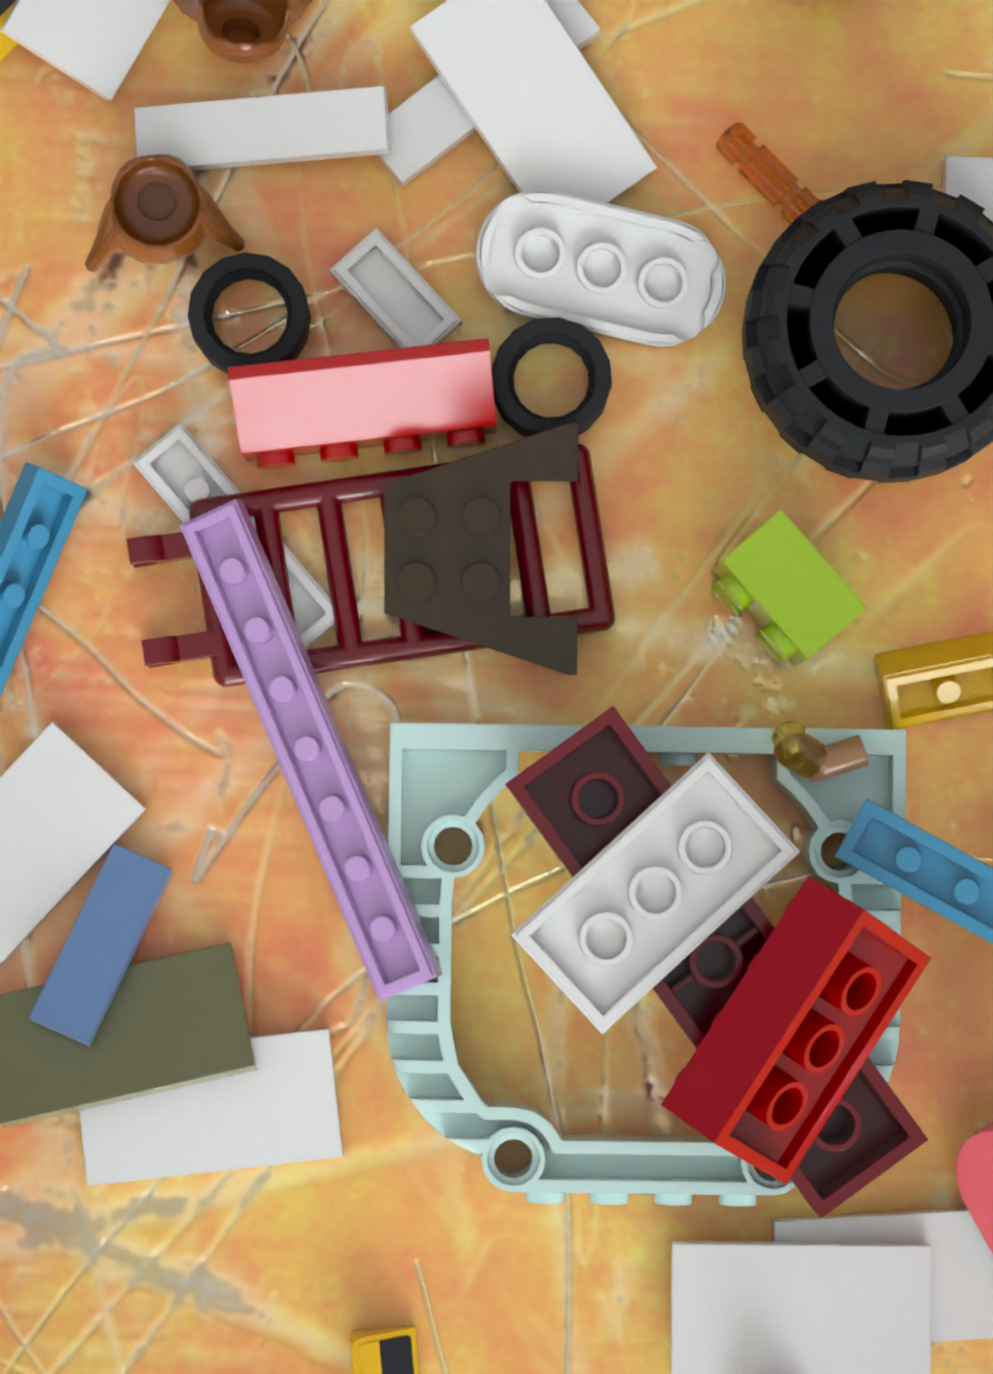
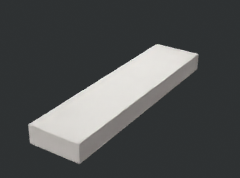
[377,0,600,187]
[134,86,391,171]
[132,422,334,649]

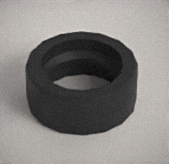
[187,252,311,374]
[492,317,612,437]

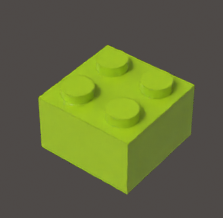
[711,509,867,666]

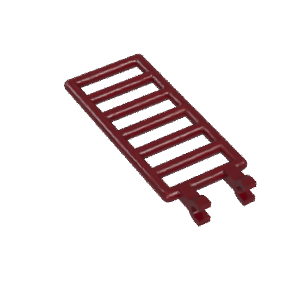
[127,444,615,687]

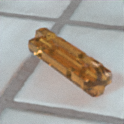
[716,122,820,224]

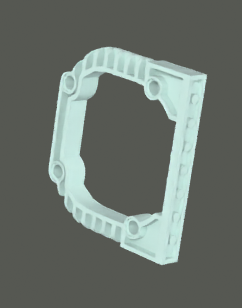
[386,723,906,1206]

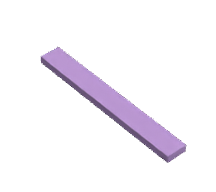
[180,499,442,1001]

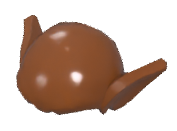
[173,0,313,64]
[85,154,245,272]

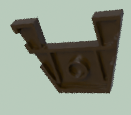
[384,423,578,675]

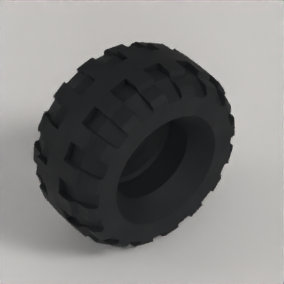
[742,180,993,483]

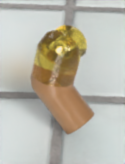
[771,721,869,782]

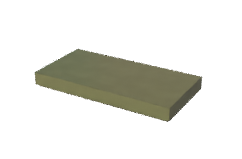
[0,943,258,1128]

